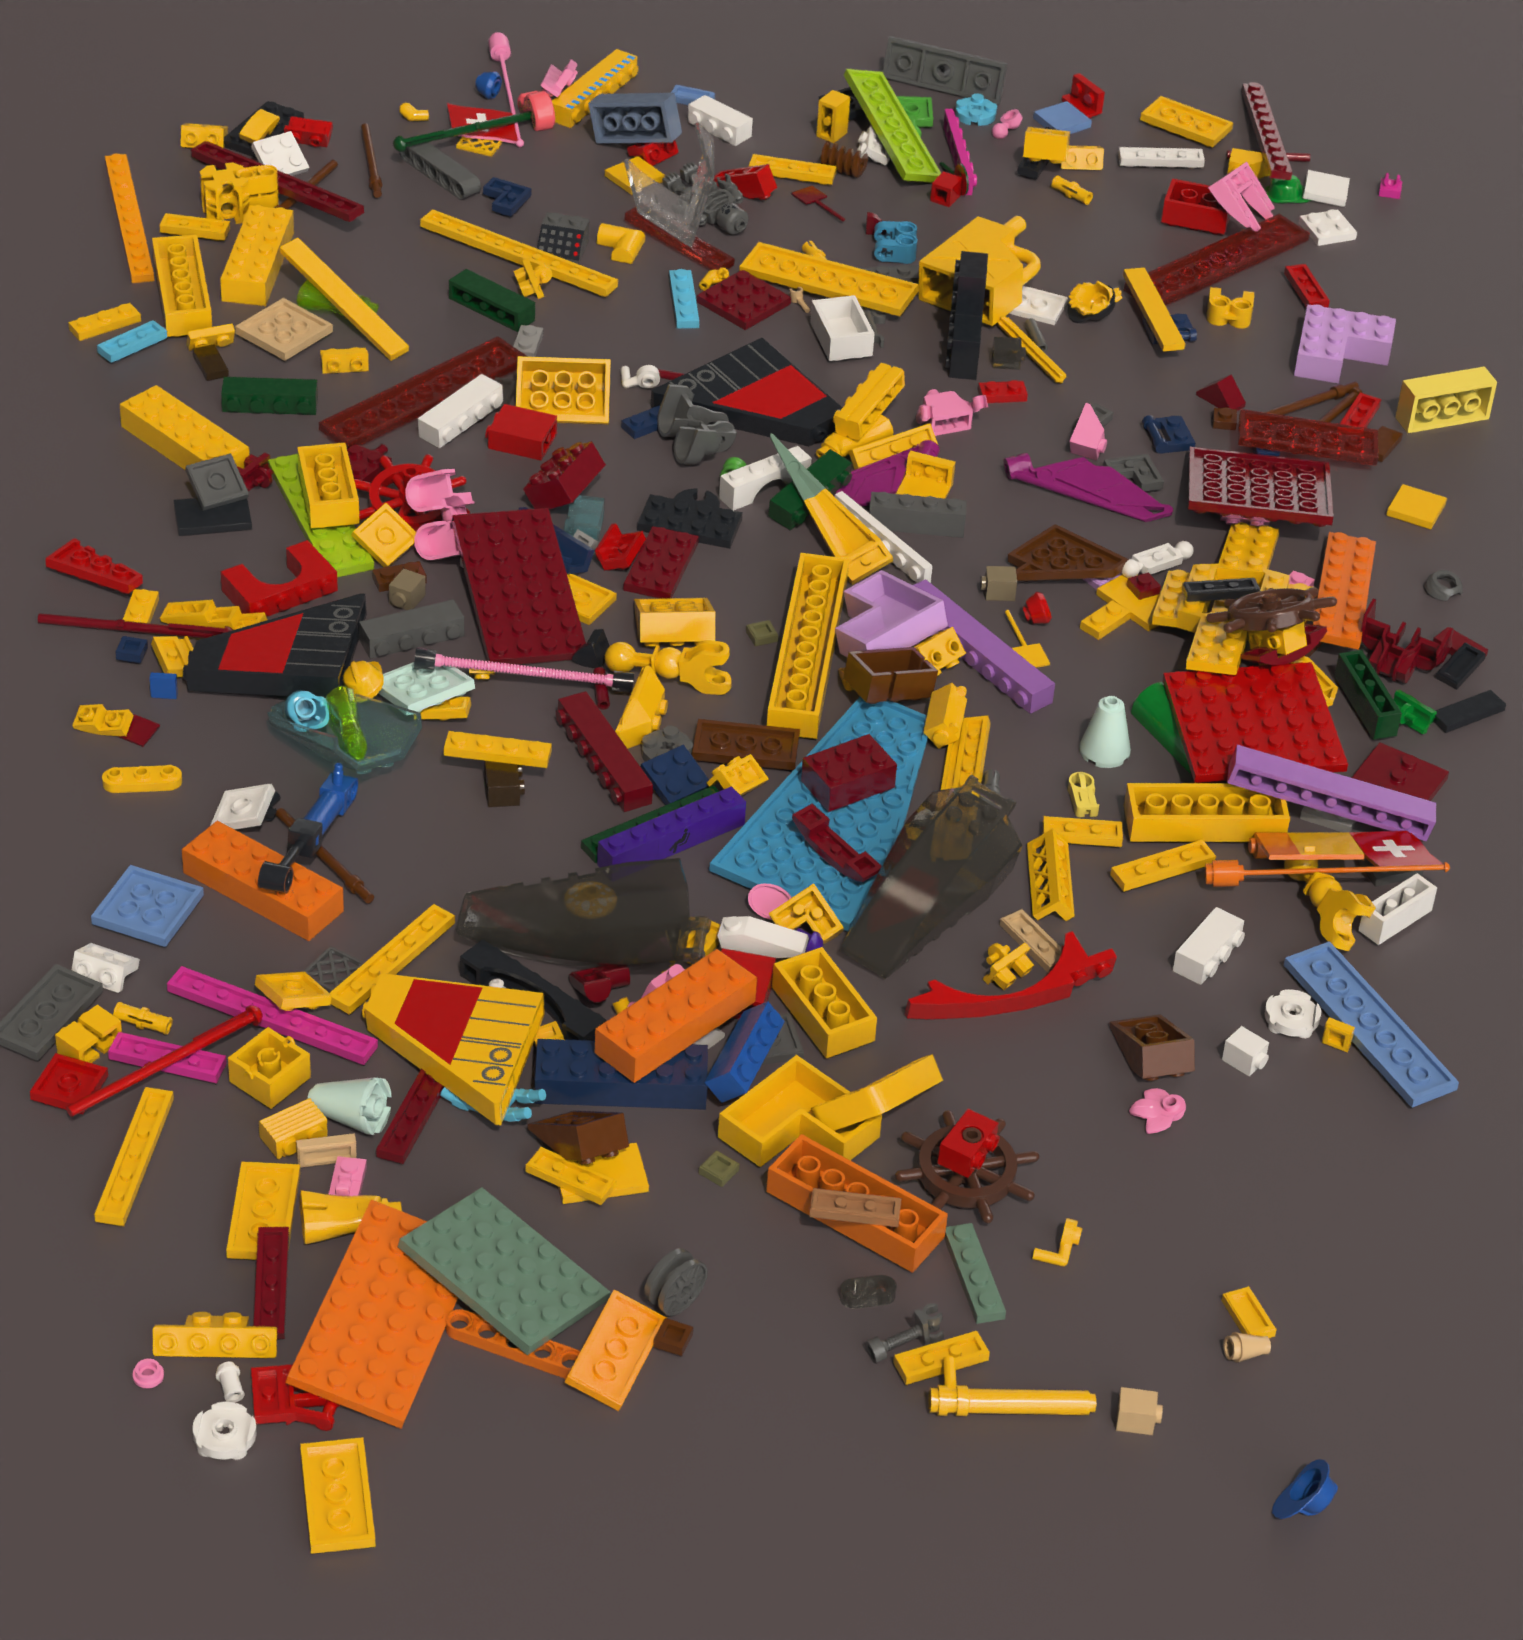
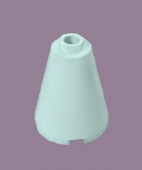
[1080,696,1131,768]
[308,1077,391,1135]

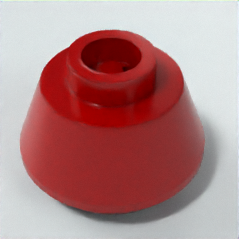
[1022,592,1052,624]

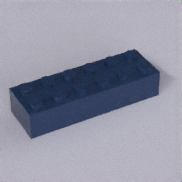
[535,1039,708,1110]

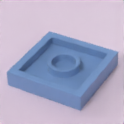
[1033,101,1092,134]

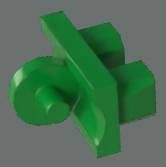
[1393,690,1437,734]

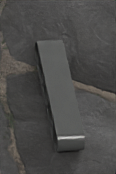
[399,142,481,200]

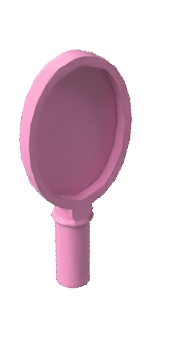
[748,883,792,920]

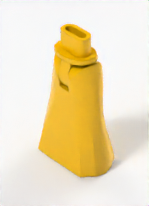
[816,415,894,458]
[300,1190,402,1245]

